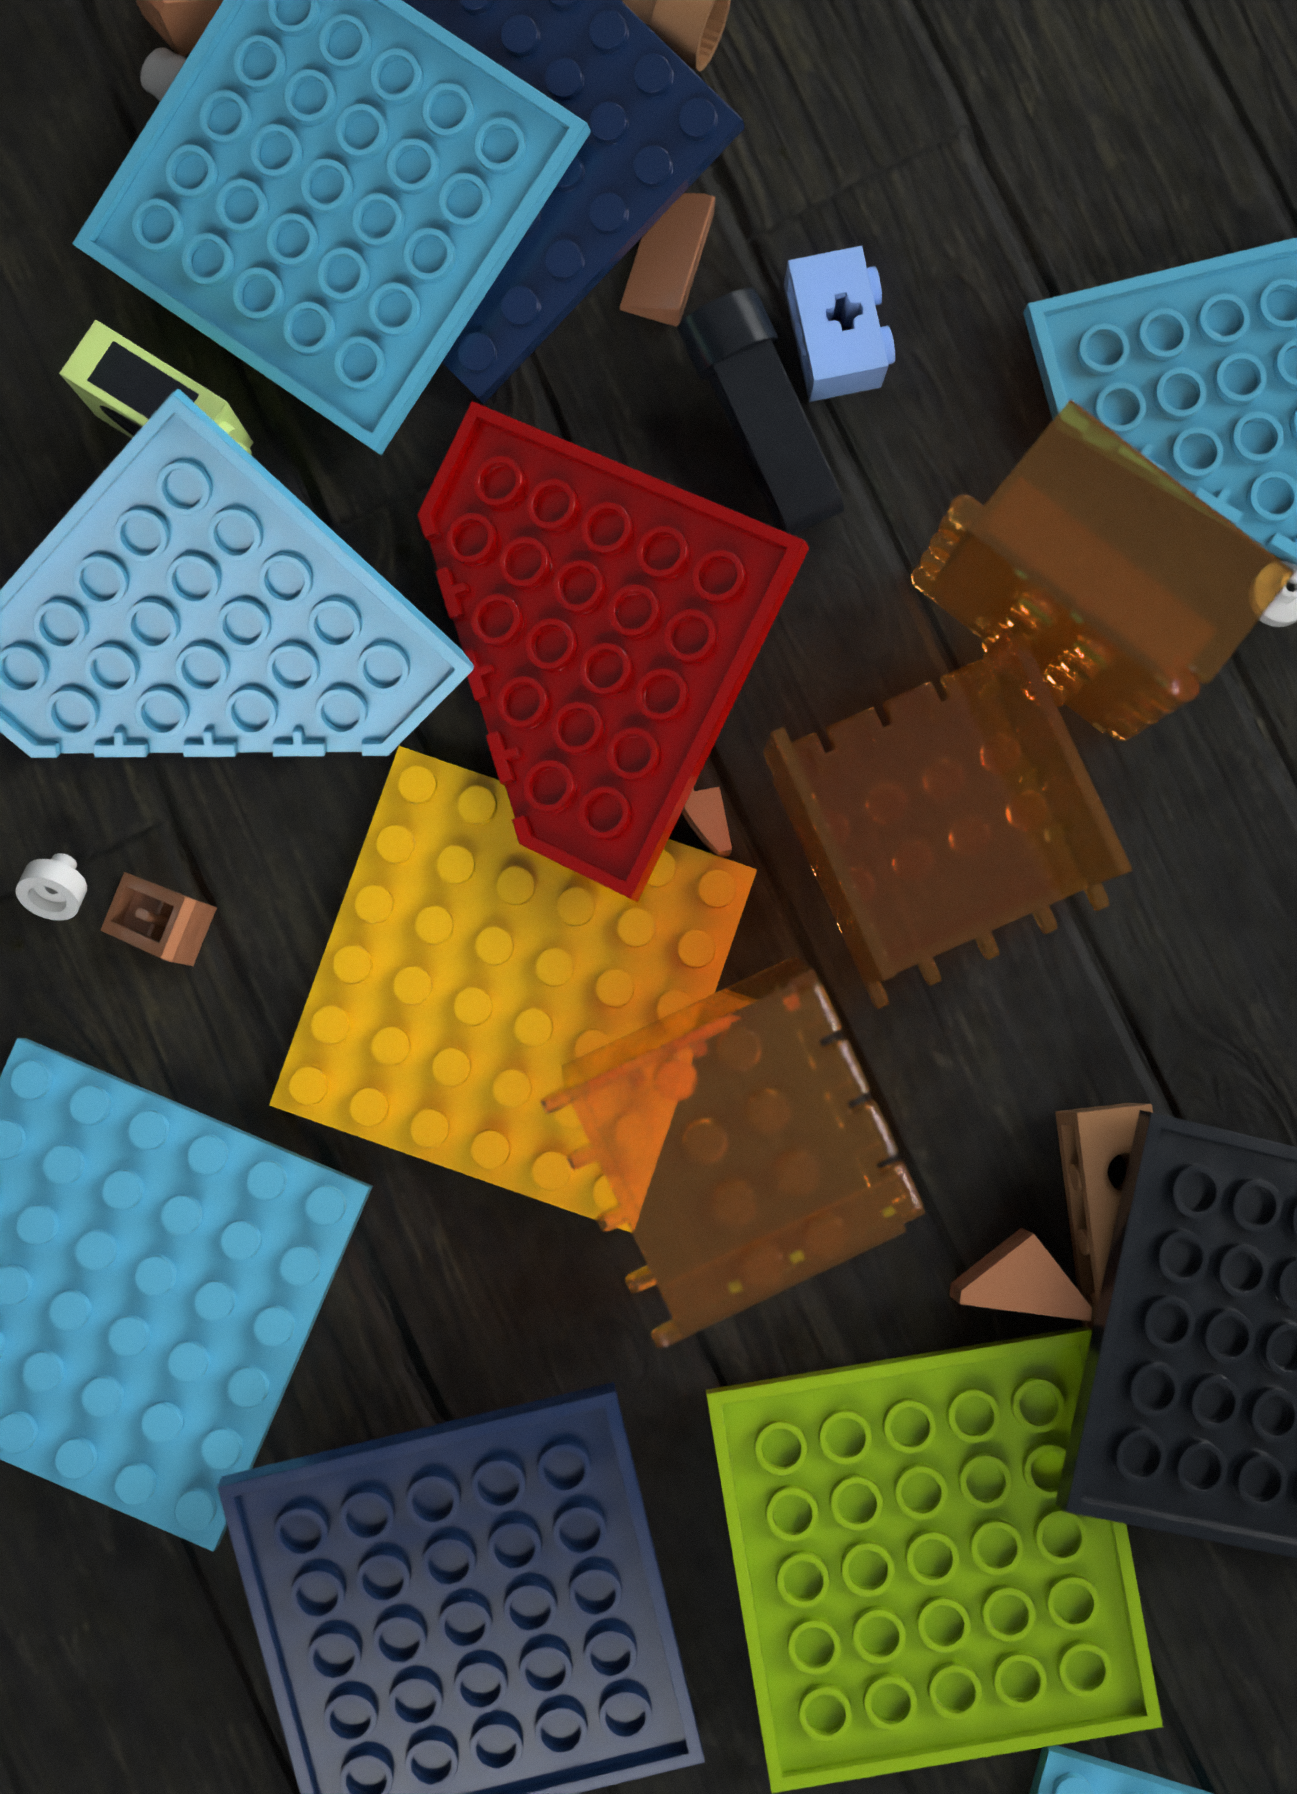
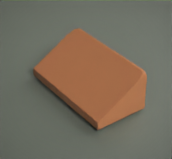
[620,193,715,327]

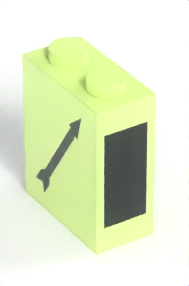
[59,320,254,455]

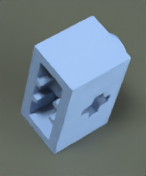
[784,246,895,402]

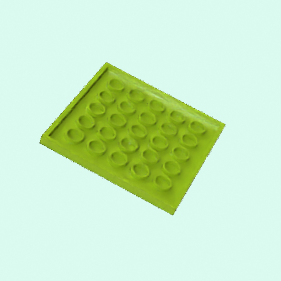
[706,1326,1163,1793]

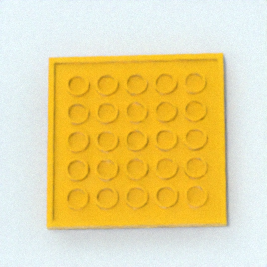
[269,746,757,1233]

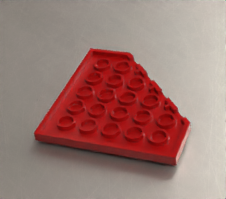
[417,401,809,902]

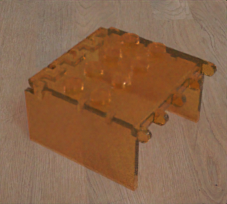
[911,399,1295,742]
[763,624,1133,1009]
[540,956,925,1348]

